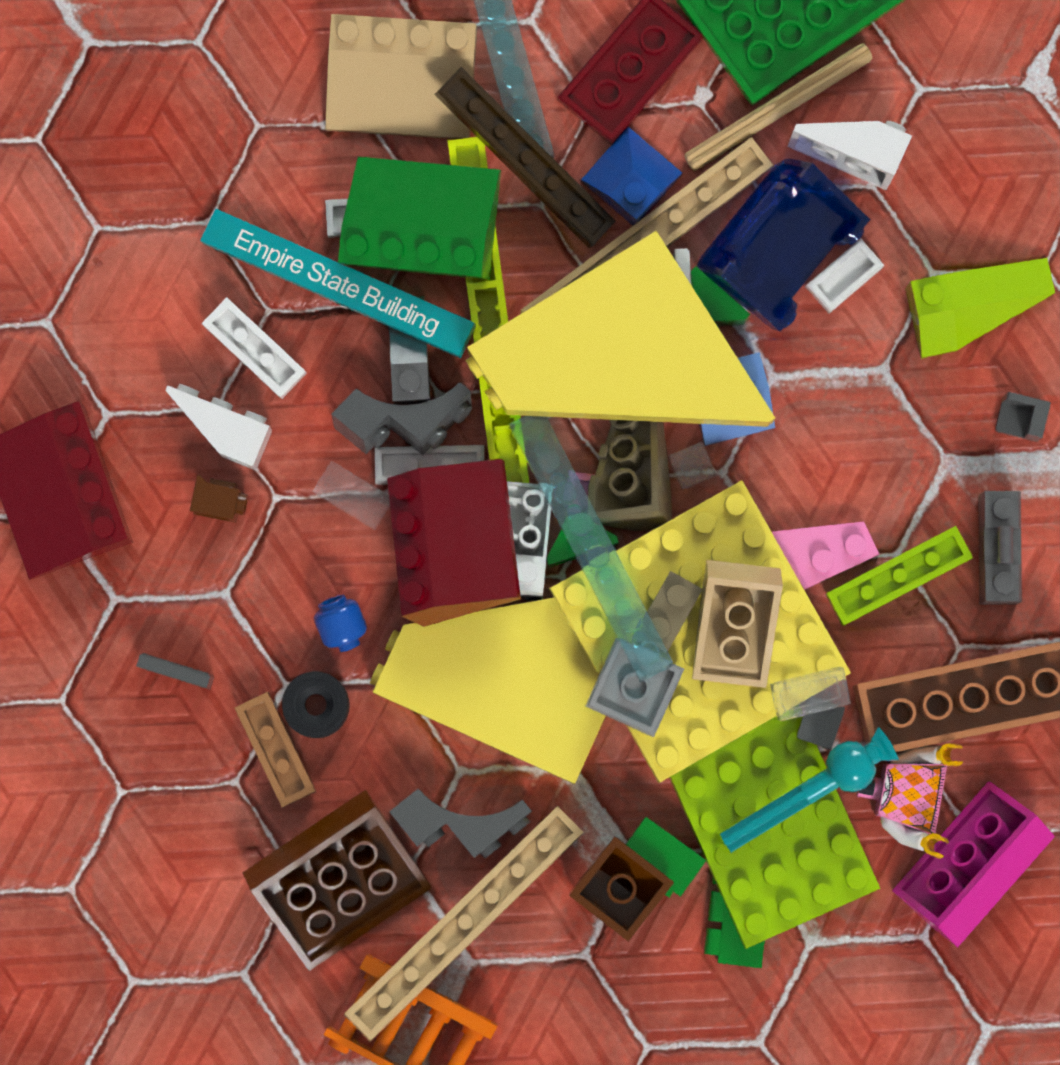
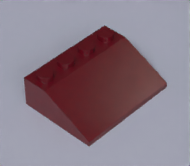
[0,401,133,580]
[387,459,521,627]

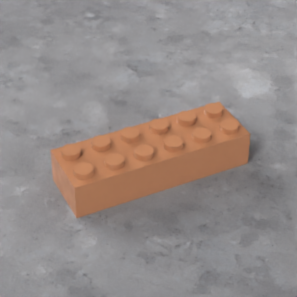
[853,642,1060,752]

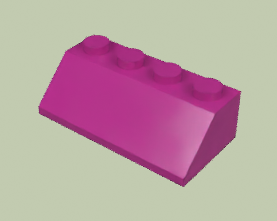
[892,781,1055,948]

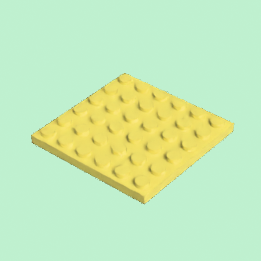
[549,480,851,783]

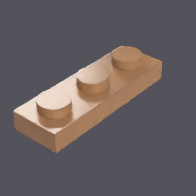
[235,692,316,808]

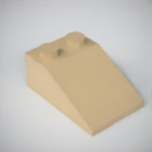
[692,560,783,688]

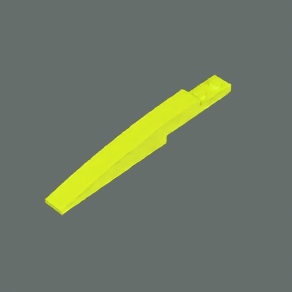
[448,137,529,483]

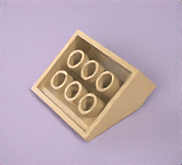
[325,14,477,139]

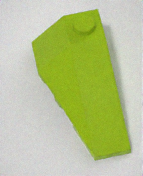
[905,258,1055,359]

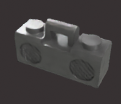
[978,491,1022,605]

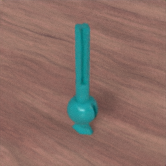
[720,727,899,853]

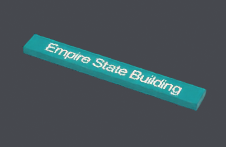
[200,209,476,358]

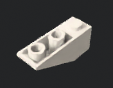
[165,384,272,471]

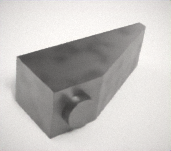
[389,296,430,405]

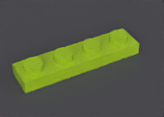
[825,526,973,627]

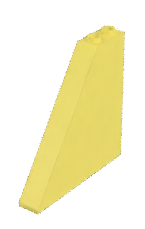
[465,231,775,427]
[370,598,605,784]

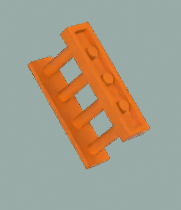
[323,954,498,1065]

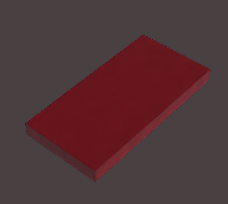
[557,0,703,145]

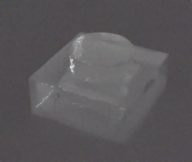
[668,442,716,490]

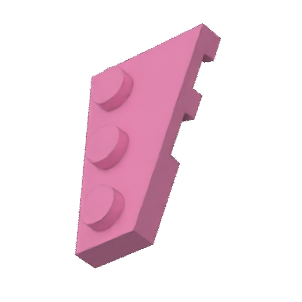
[772,522,880,590]

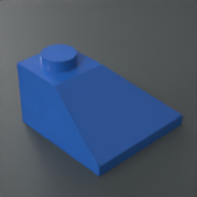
[581,127,683,226]

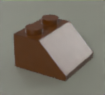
[569,836,674,942]

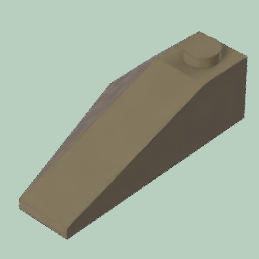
[588,420,672,531]

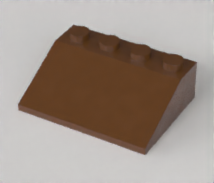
[242,790,432,971]

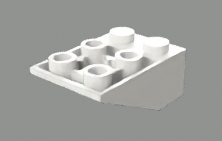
[507,481,553,601]

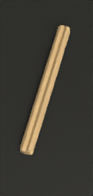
[684,43,872,171]

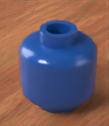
[313,595,367,652]

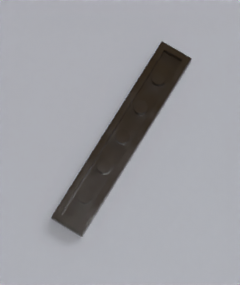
[434,67,616,248]

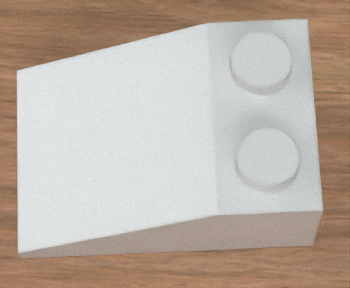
[787,121,912,190]

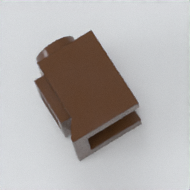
[190,475,248,523]

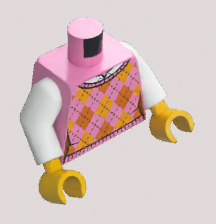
[857,743,963,859]

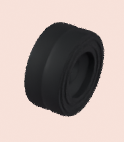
[282,671,350,738]

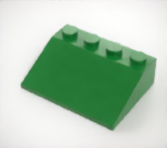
[338,156,501,280]

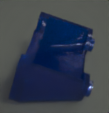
[697,158,871,332]

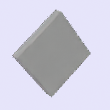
[585,638,684,737]

